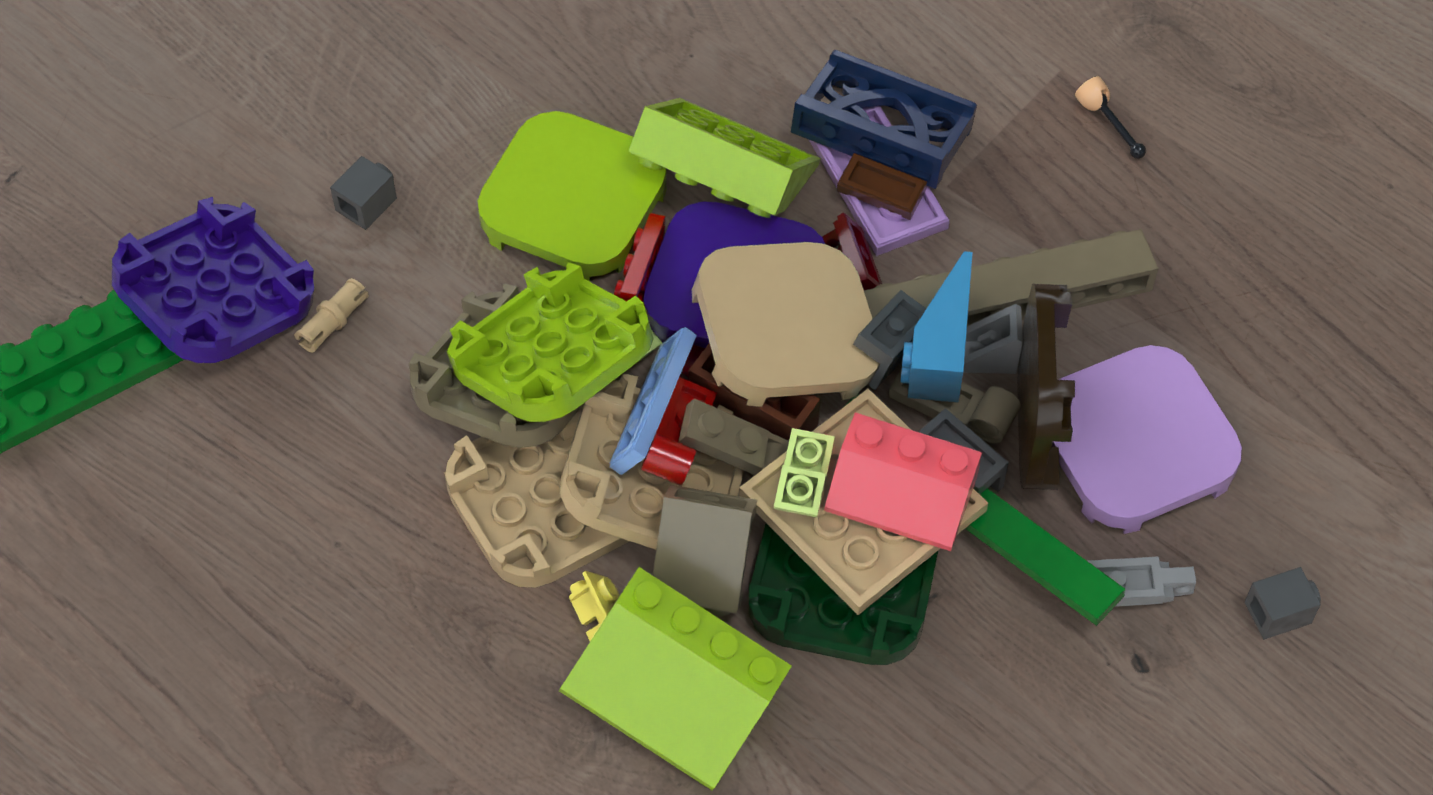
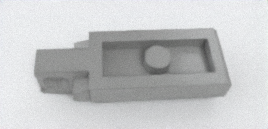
[1088,557,1196,606]

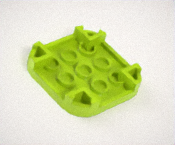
[477,111,667,282]
[446,262,653,422]

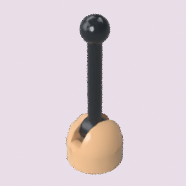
[1075,76,1146,159]

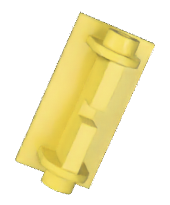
[569,571,619,641]

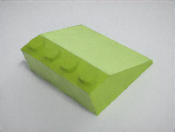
[628,98,821,218]
[559,567,792,791]

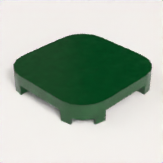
[749,523,938,665]

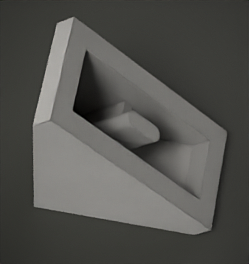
[963,304,1023,374]

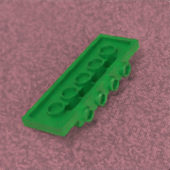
[0,290,185,454]

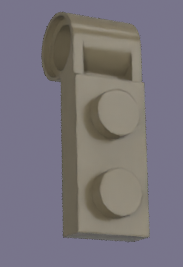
[889,369,1021,444]
[678,398,789,477]

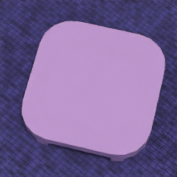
[1052,345,1242,534]

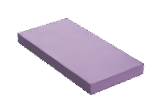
[808,106,949,256]

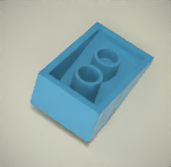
[901,251,973,402]

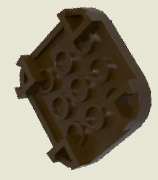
[1017,284,1075,490]

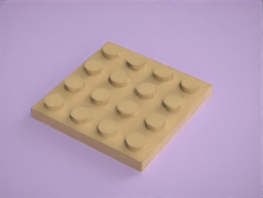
[739,389,988,615]

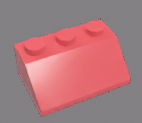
[824,412,982,551]

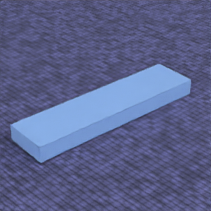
[609,327,697,475]

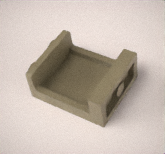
[653,485,757,616]

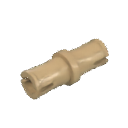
[294,278,369,353]

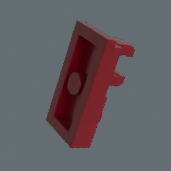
[822,212,882,291]

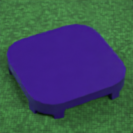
[112,197,314,363]
[643,201,825,348]

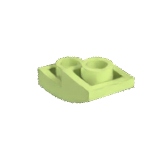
[774,428,835,517]

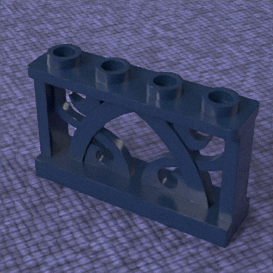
[791,50,977,189]

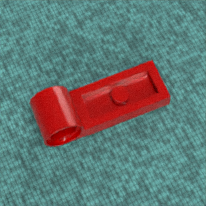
[641,377,717,487]

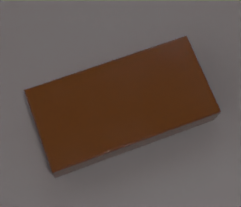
[837,153,927,220]

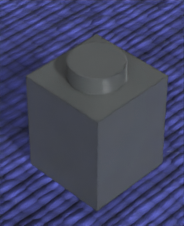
[330,156,397,230]
[1244,567,1321,640]

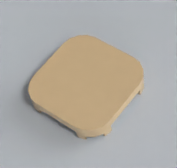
[692,242,879,407]
[560,374,744,550]
[444,403,629,588]

